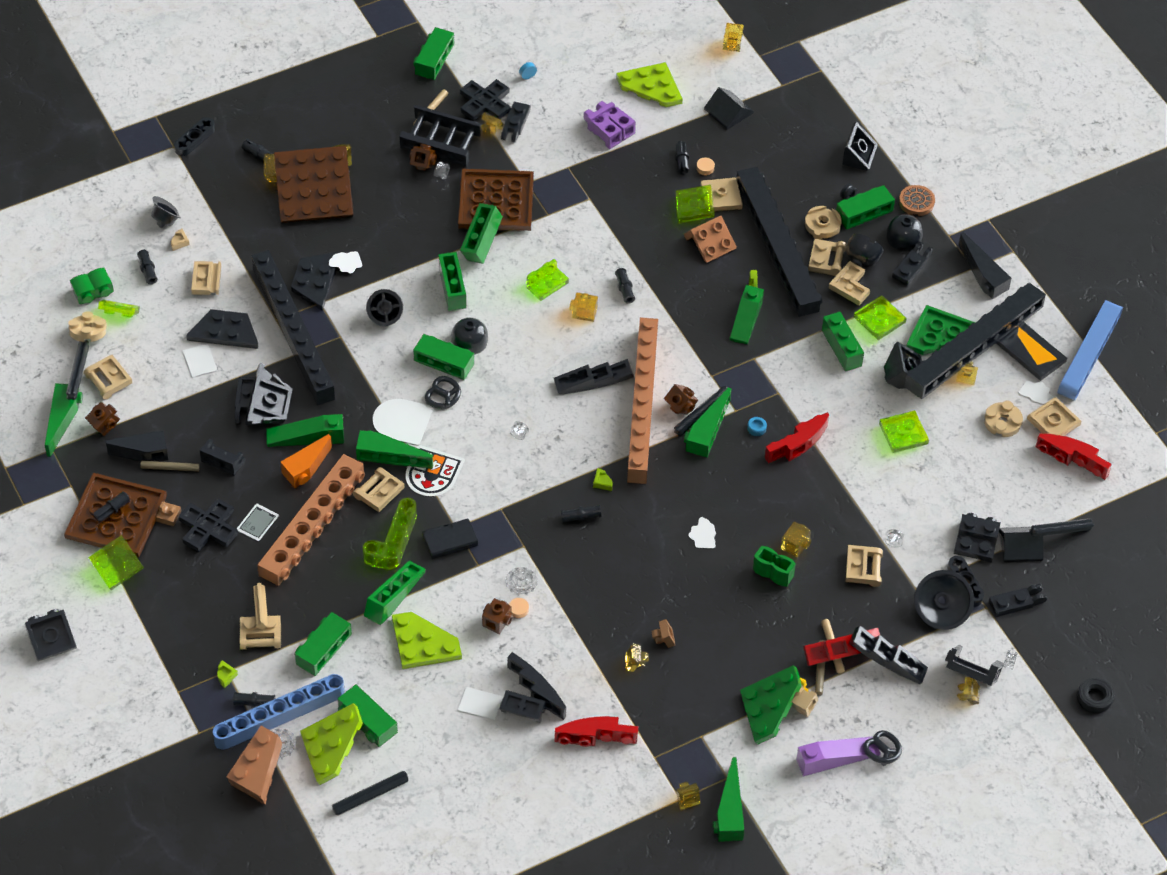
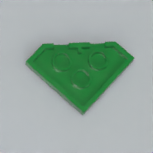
[906,305,975,355]
[740,665,802,744]

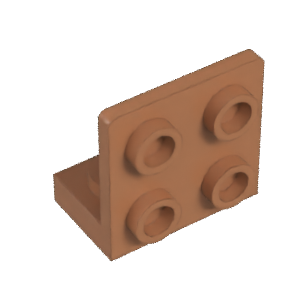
[684,216,737,263]

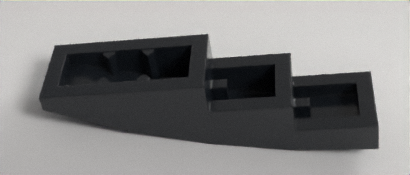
[554,359,634,394]
[849,626,928,684]
[507,652,566,720]

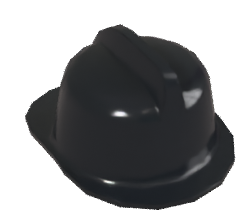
[151,196,181,228]

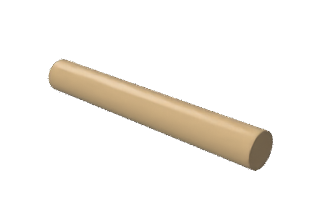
[413,90,448,125]
[821,619,845,674]

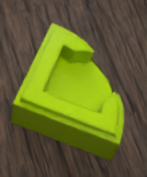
[749,270,758,287]
[593,468,613,491]
[217,661,238,688]

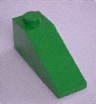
[730,285,764,345]

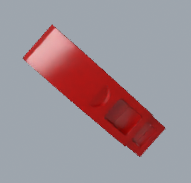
[765,412,829,463]
[1036,433,1112,480]
[803,628,880,666]
[554,716,638,747]

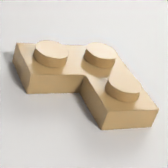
[829,261,870,306]

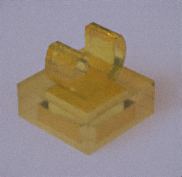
[481,113,504,135]
[956,362,978,385]
[625,643,649,672]
[957,677,980,705]
[676,782,700,810]

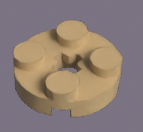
[805,206,841,240]
[68,311,107,342]
[984,400,1023,437]

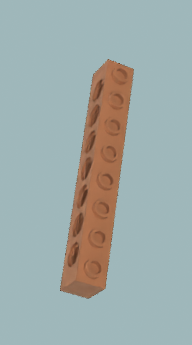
[258,454,365,586]

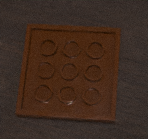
[274,146,353,223]
[458,169,534,231]
[64,473,167,557]

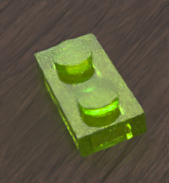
[98,300,140,318]

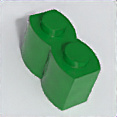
[70,268,114,304]
[753,546,796,587]

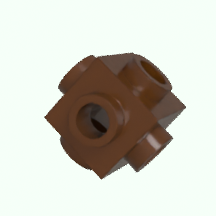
[410,144,437,171]
[663,384,698,415]
[85,402,120,436]
[482,598,513,635]

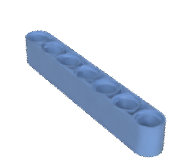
[1057,300,1123,400]
[213,674,344,750]

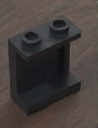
[945,645,1004,686]

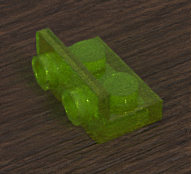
[526,259,569,301]

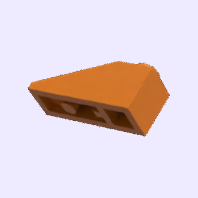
[280,434,332,488]

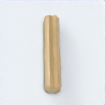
[253,583,268,630]

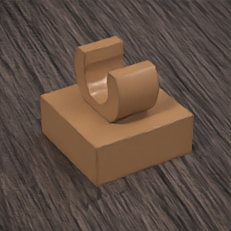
[156,502,181,526]
[652,619,676,648]

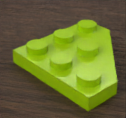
[616,62,683,107]
[392,612,462,669]
[300,703,363,785]

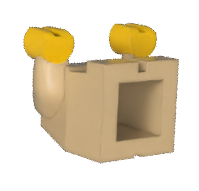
[791,678,818,717]

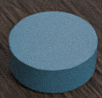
[519,62,537,79]
[747,417,767,436]

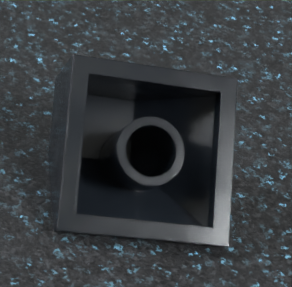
[884,342,922,389]

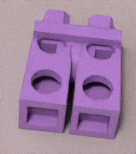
[584,101,636,149]

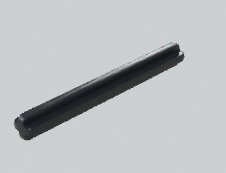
[66,340,89,400]

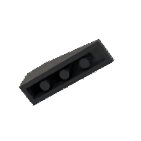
[959,232,1012,299]

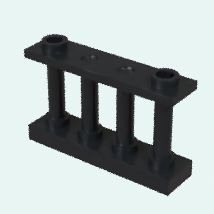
[399,105,482,167]

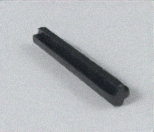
[674,386,727,436]
[1029,518,1094,537]
[332,771,409,815]

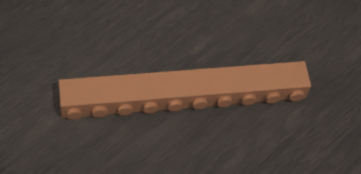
[627,317,658,484]

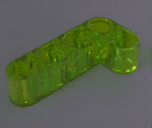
[363,498,417,570]

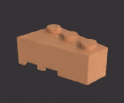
[227,726,283,804]

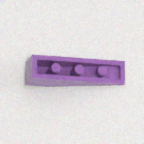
[796,737,881,776]

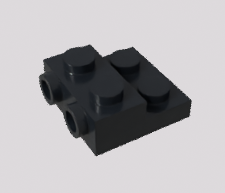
[953,513,1001,562]
[25,609,77,661]

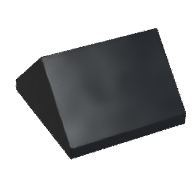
[704,87,754,130]
[842,122,878,171]
[999,527,1043,562]

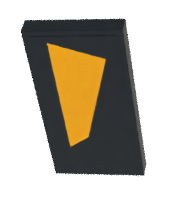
[996,322,1067,381]

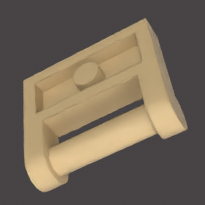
[808,239,847,276]
[83,354,132,400]
[353,467,405,512]
[846,545,883,587]
[240,615,281,650]

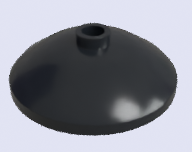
[914,570,974,630]

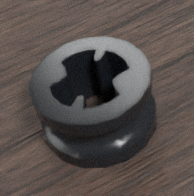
[840,183,858,200]

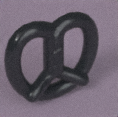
[425,376,461,409]
[863,730,902,766]

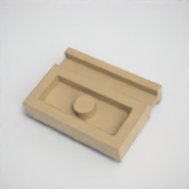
[191,261,222,295]

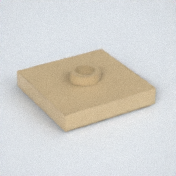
[701,178,742,212]
[1027,397,1082,436]

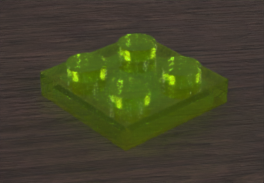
[676,185,715,223]
[854,295,907,340]
[879,411,929,453]
[88,535,144,590]

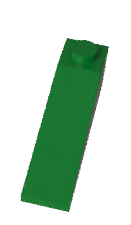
[45,383,83,457]
[684,388,732,457]
[267,414,344,447]
[356,430,434,469]
[364,560,426,625]
[713,757,745,842]

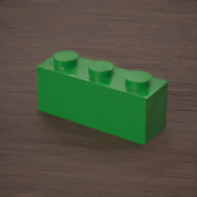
[413,27,455,80]
[836,185,895,230]
[460,203,503,264]
[438,252,467,311]
[822,312,864,372]
[413,333,474,380]
[295,612,352,676]
[338,684,398,748]

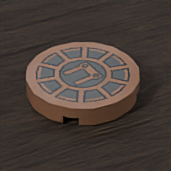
[899,185,935,216]

